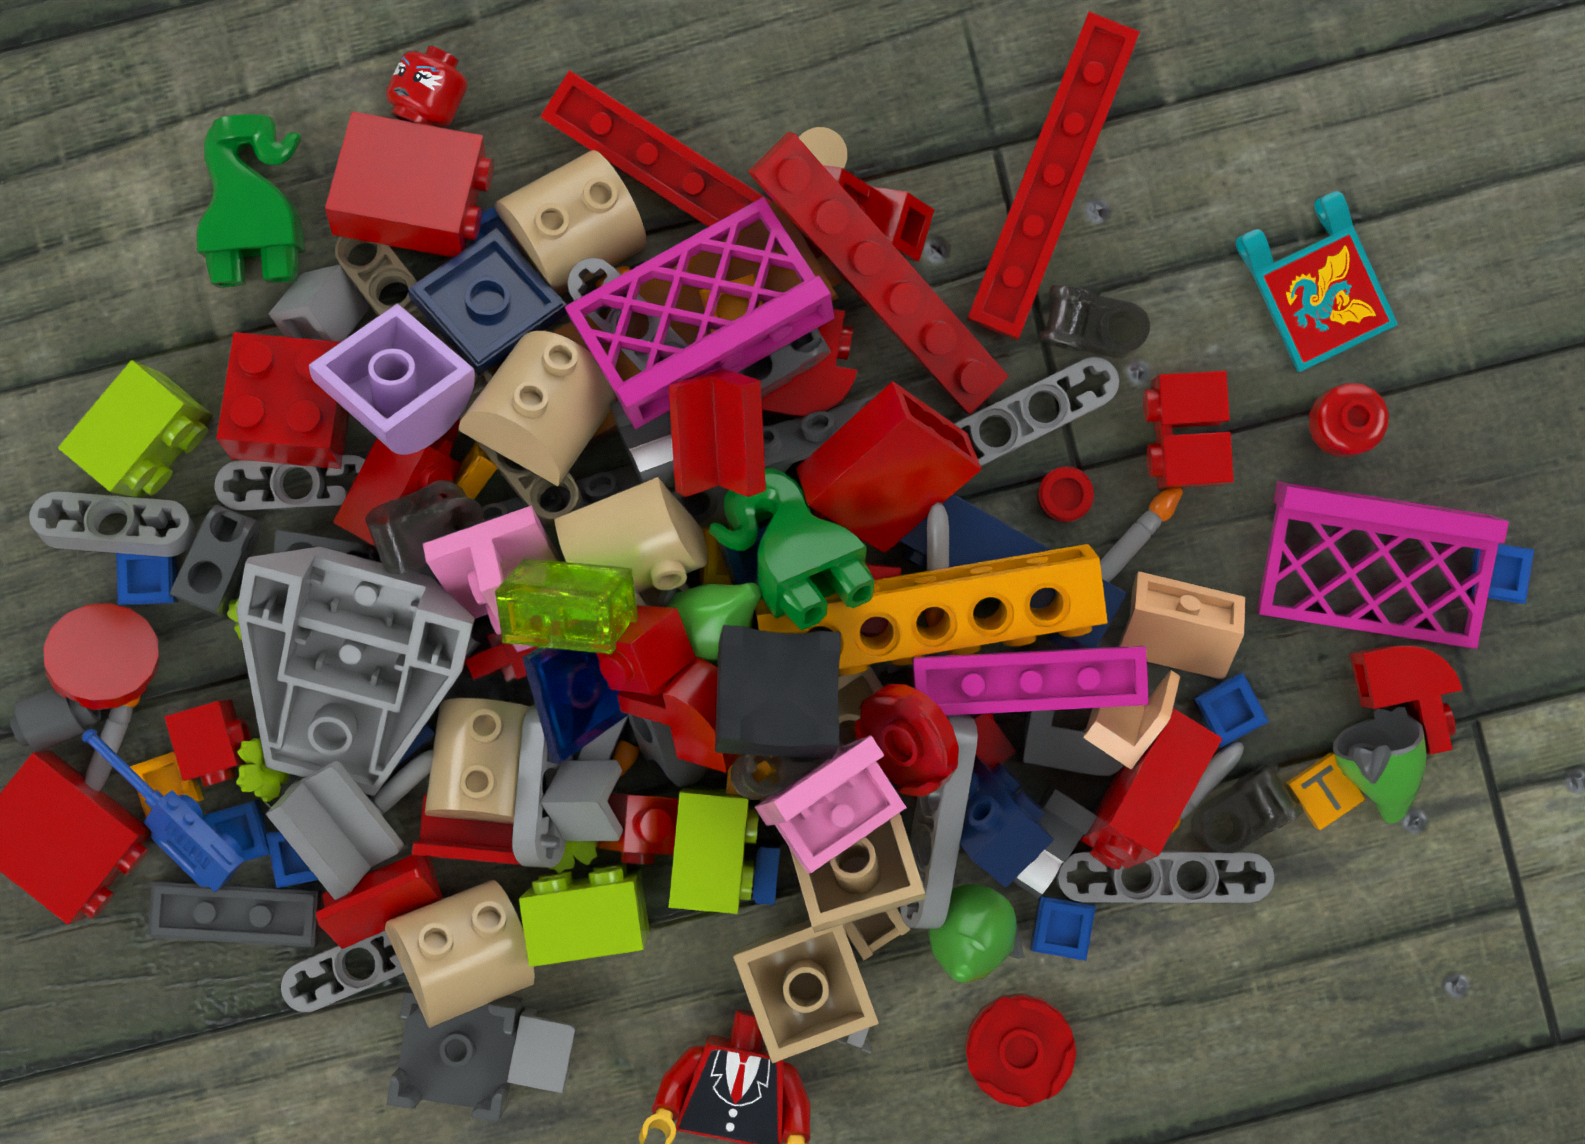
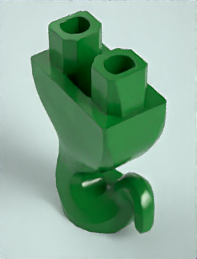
[196,114,306,288]
[709,468,875,630]

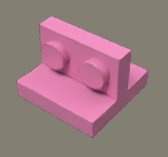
[423,505,570,652]
[755,736,907,874]

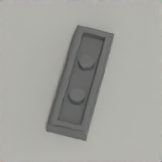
[148,880,322,947]

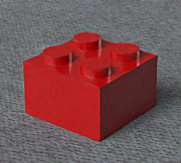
[216,332,349,469]

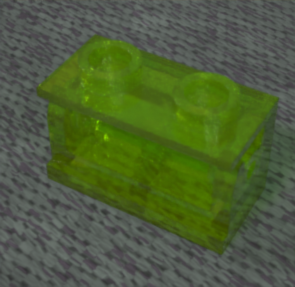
[495,558,638,654]

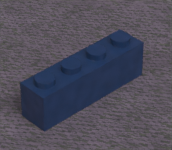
[897,494,1127,650]

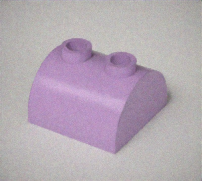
[309,303,475,455]

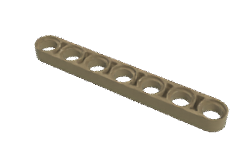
[335,237,582,528]

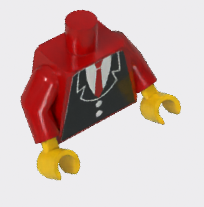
[639,1009,811,1144]

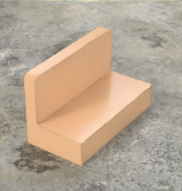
[1119,571,1245,679]
[1083,670,1180,769]

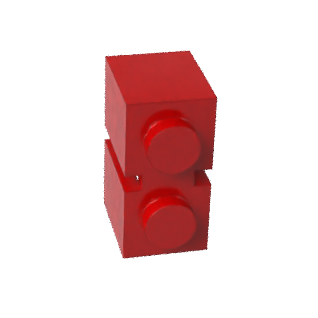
[1143,370,1234,489]

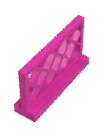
[565,197,834,430]
[1256,481,1509,649]
[907,646,1149,715]

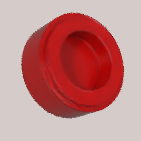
[1037,467,1094,523]

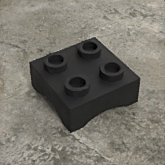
[715,625,841,759]

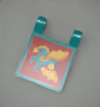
[1235,191,1398,372]

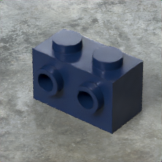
[960,754,1054,888]

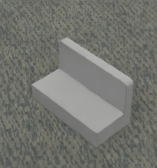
[266,761,404,900]

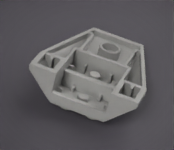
[237,547,475,796]

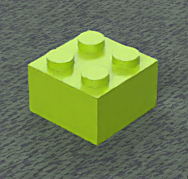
[58,360,213,498]
[669,786,759,914]
[519,862,650,967]

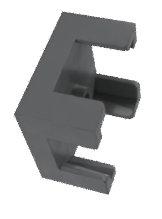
[386,987,523,1122]

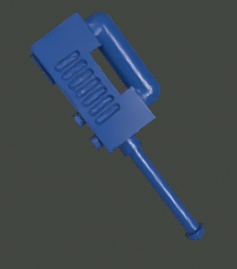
[82,729,244,893]

